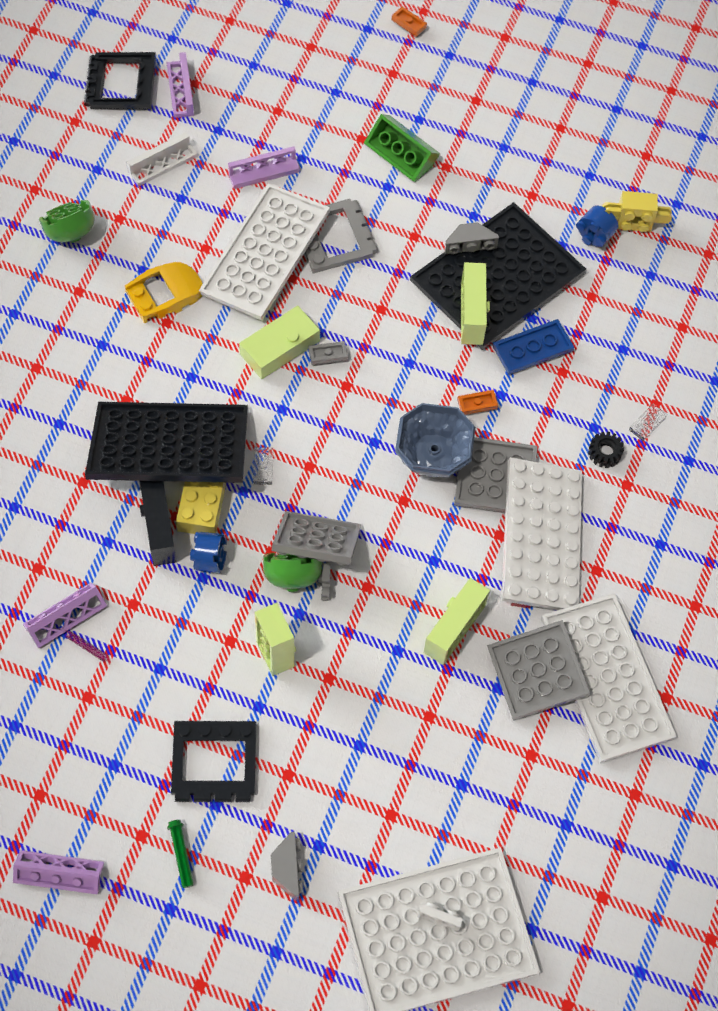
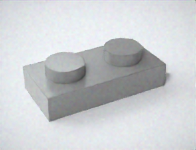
[308,341,348,365]

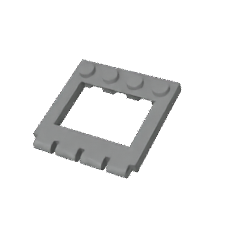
[305,199,378,274]

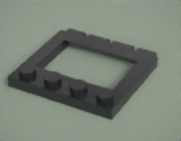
[84,52,156,109]
[171,721,256,802]

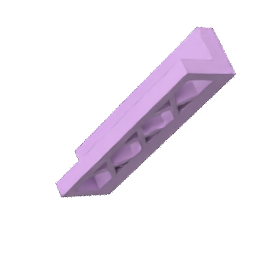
[166,52,194,118]
[228,146,300,189]
[23,583,107,648]
[13,850,104,894]

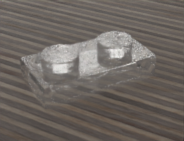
[629,404,668,441]
[253,447,273,485]

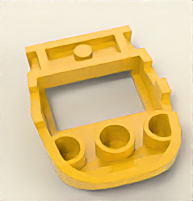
[125,262,202,323]

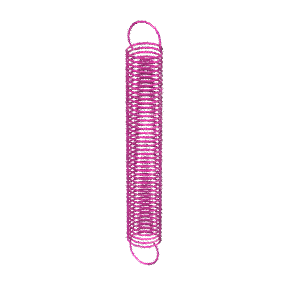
[64,630,110,663]

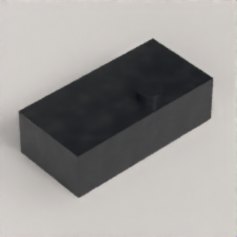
[139,481,177,566]

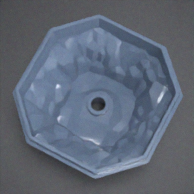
[395,403,476,478]

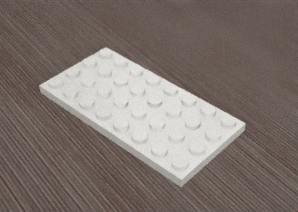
[199,183,330,320]
[502,457,582,611]
[541,593,677,763]

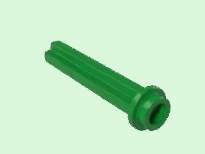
[167,820,193,888]

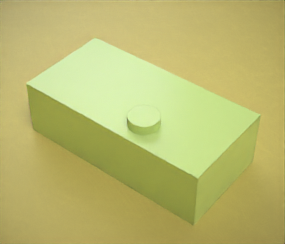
[461,262,490,345]
[239,305,320,379]
[423,578,490,665]
[255,603,296,676]

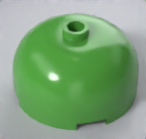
[39,200,95,243]
[263,553,322,592]

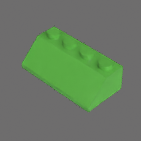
[364,114,440,182]

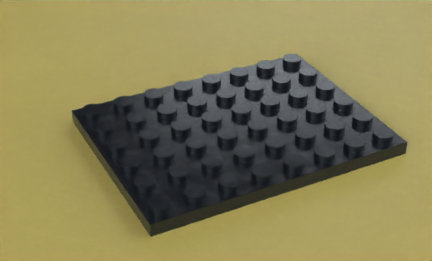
[410,202,586,350]
[85,401,248,483]

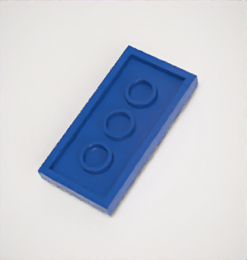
[493,319,574,375]

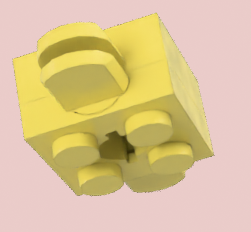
[602,191,672,232]

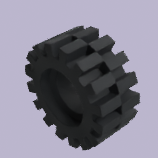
[588,431,624,468]

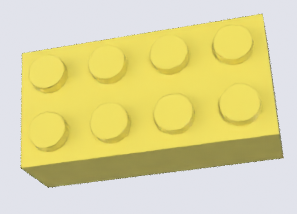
[176,482,227,534]

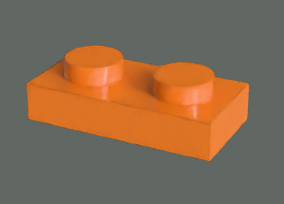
[391,6,427,37]
[457,390,498,415]

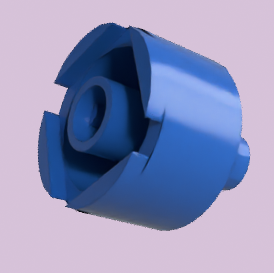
[576,205,618,247]
[190,532,227,573]

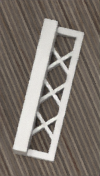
[126,132,198,187]

